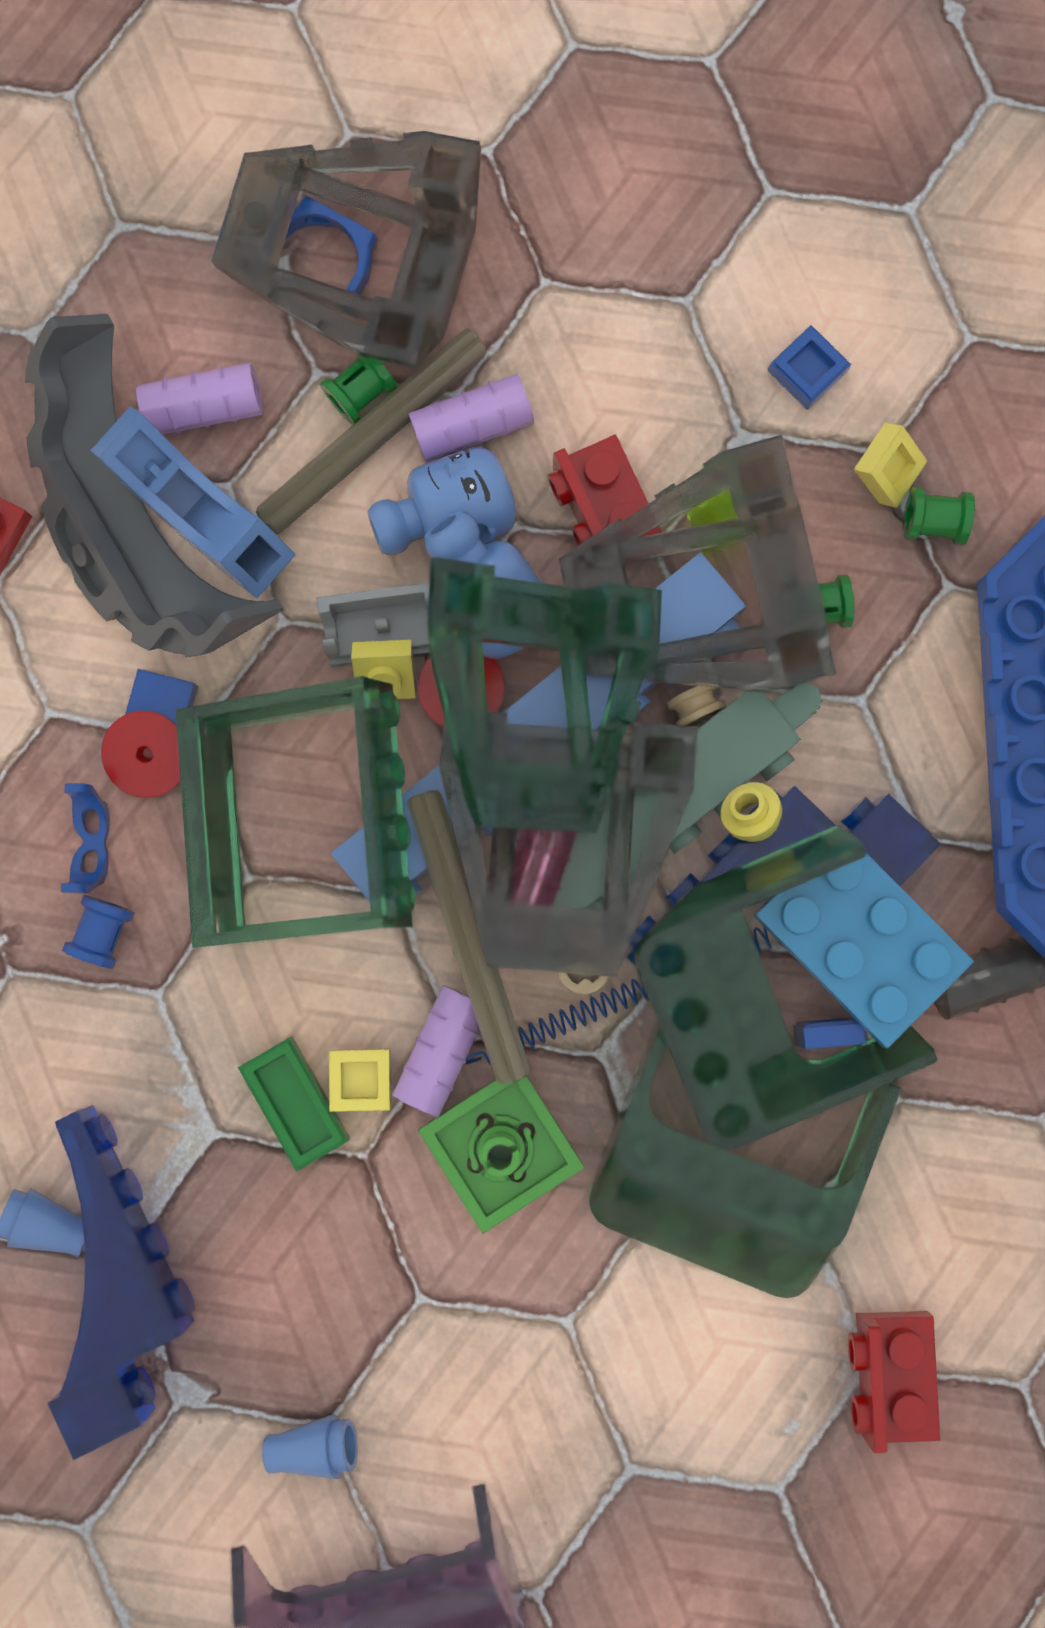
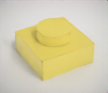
[854,422,927,508]
[351,639,416,701]
[329,1048,392,1112]

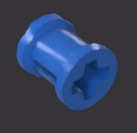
[62,895,135,969]

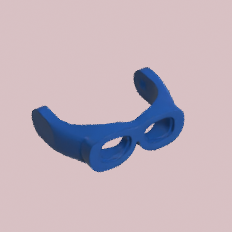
[263,195,378,304]
[61,783,110,894]

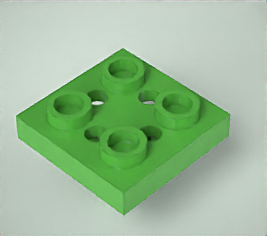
[418,1075,584,1234]

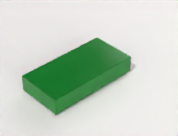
[238,1036,351,1172]

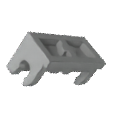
[316,582,445,667]

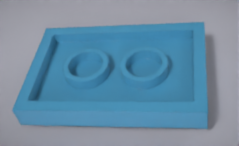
[753,829,974,1048]

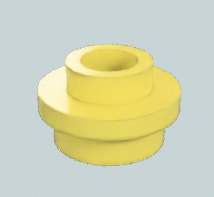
[721,782,782,842]

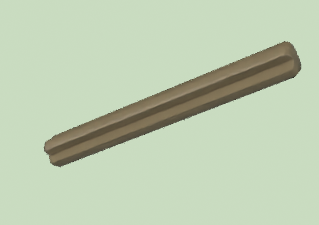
[256,329,486,534]
[407,790,530,1084]

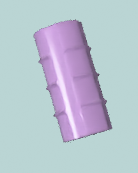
[136,362,264,435]
[408,373,534,463]
[392,985,479,1117]

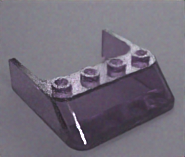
[231,1483,531,1628]

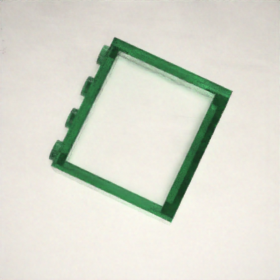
[176,676,416,948]

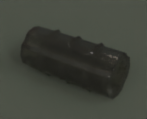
[934,937,1045,1020]

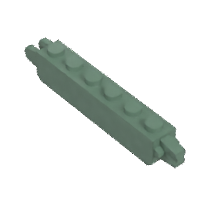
[453,681,823,967]

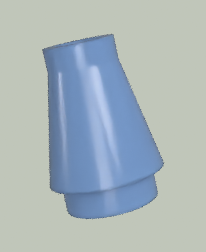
[0,1188,93,1257]
[262,1414,358,1480]

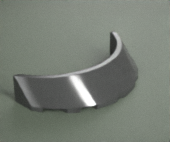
[25,314,283,657]

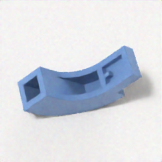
[90,406,296,598]

